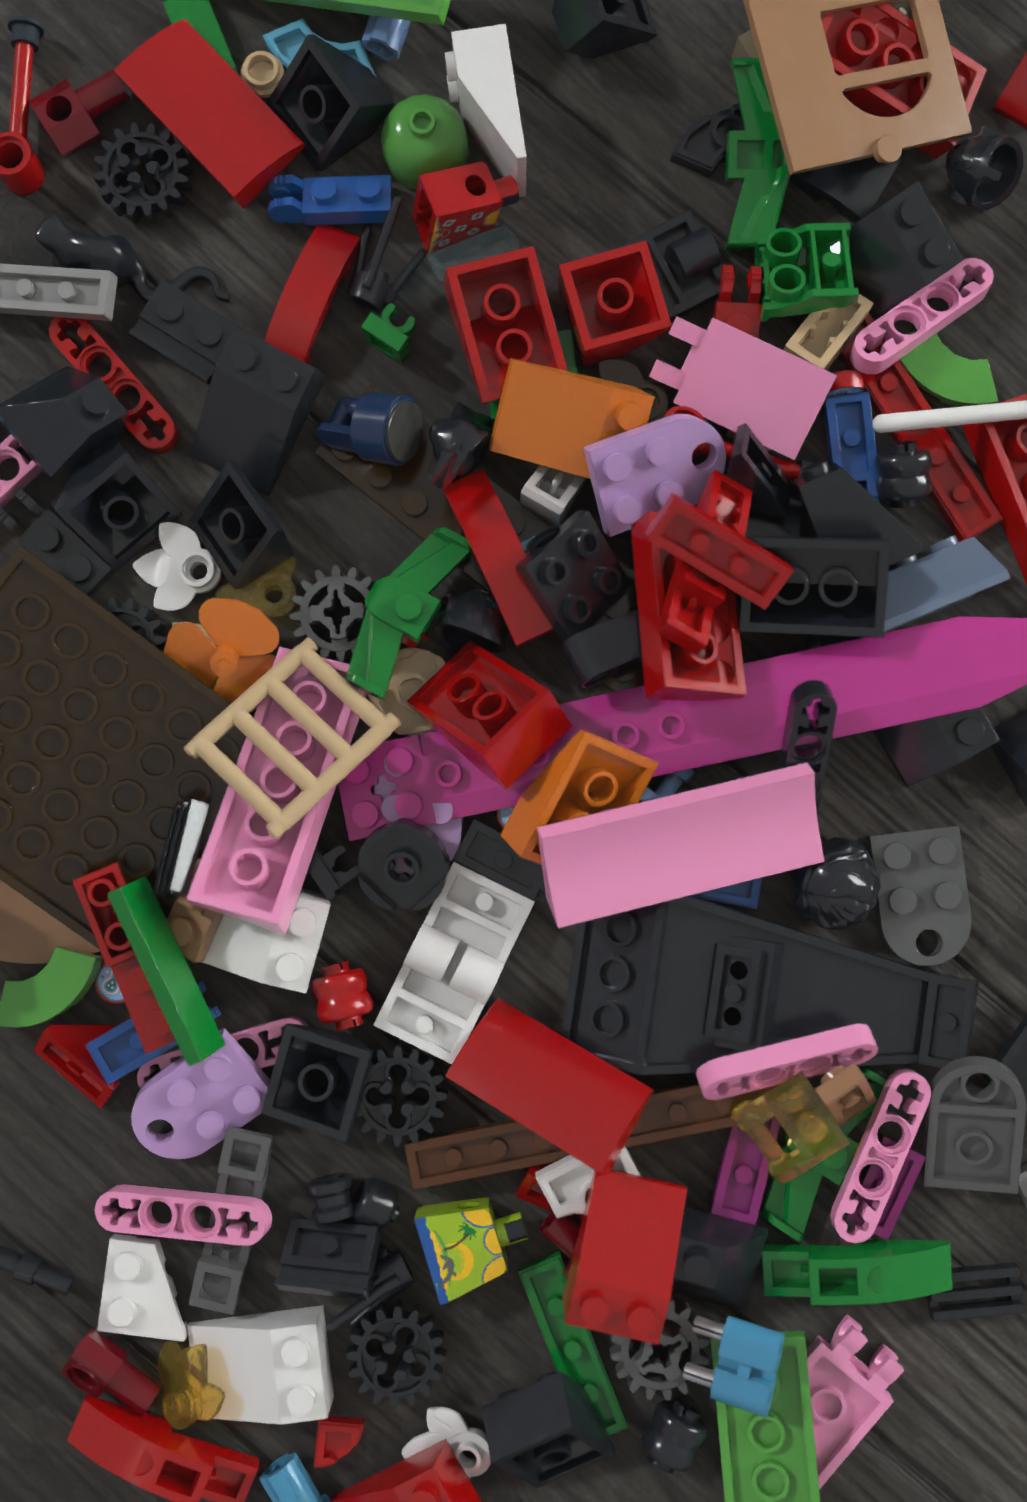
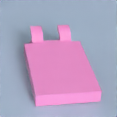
[649,316,837,460]
[806,1314,904,1490]

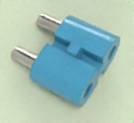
[683,1316,785,1418]

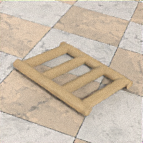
[183,637,401,839]

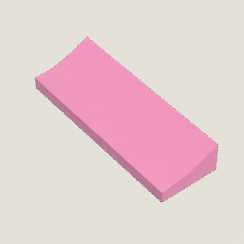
[187,647,368,936]
[537,763,825,928]

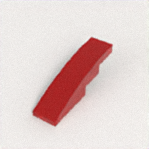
[657,469,753,655]

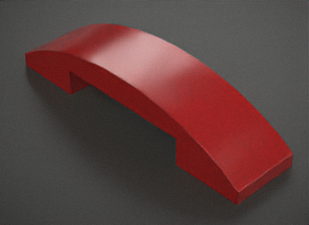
[264,225,361,365]
[443,469,554,648]

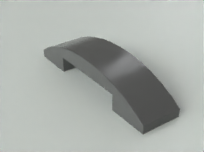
[188,1126,273,1315]

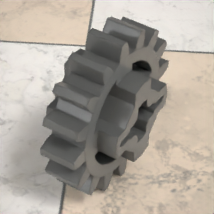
[289,565,374,663]
[609,1294,710,1401]

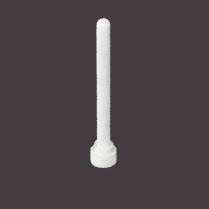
[872,400,1027,433]

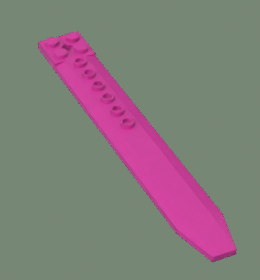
[338,617,1027,841]

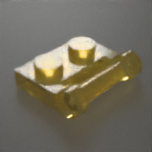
[731,1071,850,1183]

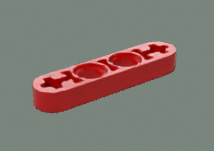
[49,317,180,454]

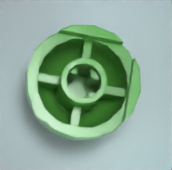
[381,94,469,190]

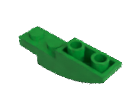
[762,1239,952,1305]

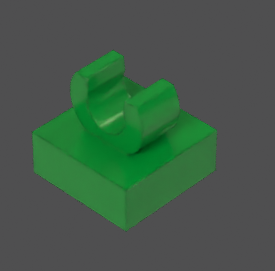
[361,303,416,365]

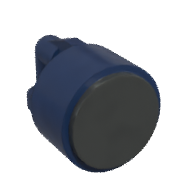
[315,391,423,466]

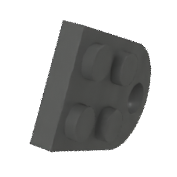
[866,826,972,966]
[921,1056,1026,1194]

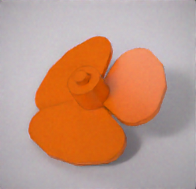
[164,598,279,712]

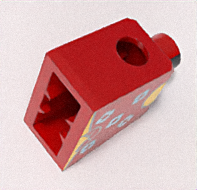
[412,162,519,256]

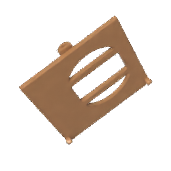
[743,0,973,175]

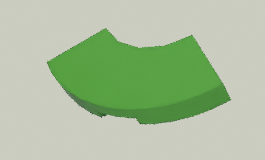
[900,331,999,407]
[0,947,103,1028]

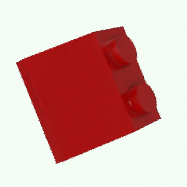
[558,240,672,368]

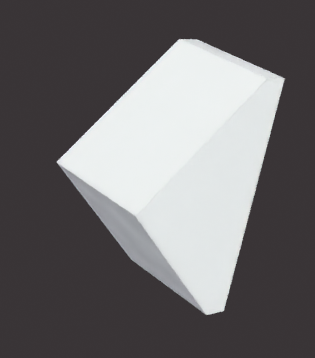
[520,465,587,526]

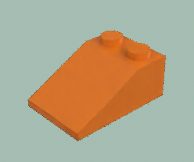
[488,358,655,479]
[500,729,659,865]

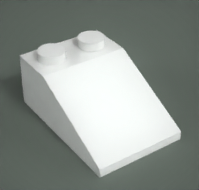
[444,24,527,197]
[201,889,331,993]
[187,1305,334,1425]

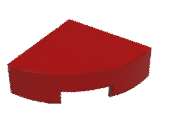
[314,1415,365,1468]

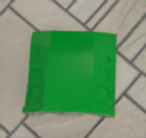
[755,222,859,322]

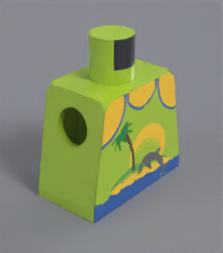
[414,1197,529,1305]

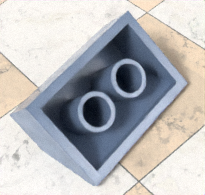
[857,535,1011,639]

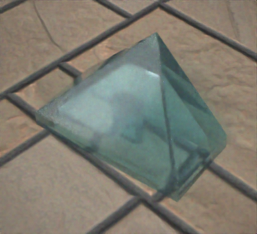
[425,223,520,282]

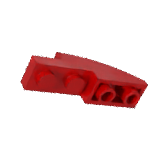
[73,862,176,1054]
[67,1395,259,1502]

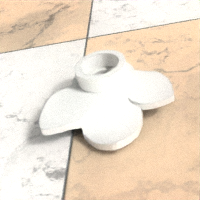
[133,522,222,611]
[402,1407,491,1480]

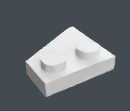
[97,1234,188,1342]

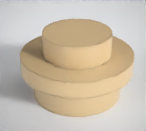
[241,51,285,98]

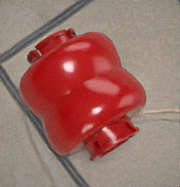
[311,961,373,1031]

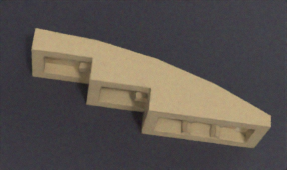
[726,294,874,452]

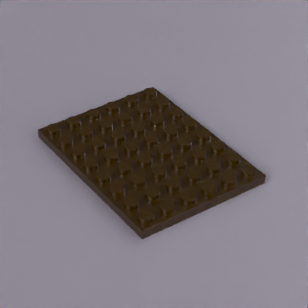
[0,546,246,950]

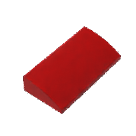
[820,3,987,160]
[113,19,306,209]
[962,394,1027,584]
[631,511,747,701]
[445,998,654,1174]

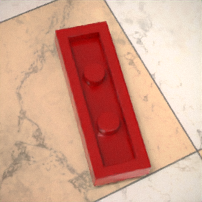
[645,493,794,610]

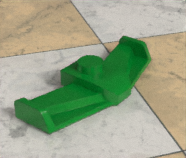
[725,58,790,250]
[345,527,473,702]
[761,1066,898,1243]

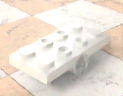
[373,861,535,1064]

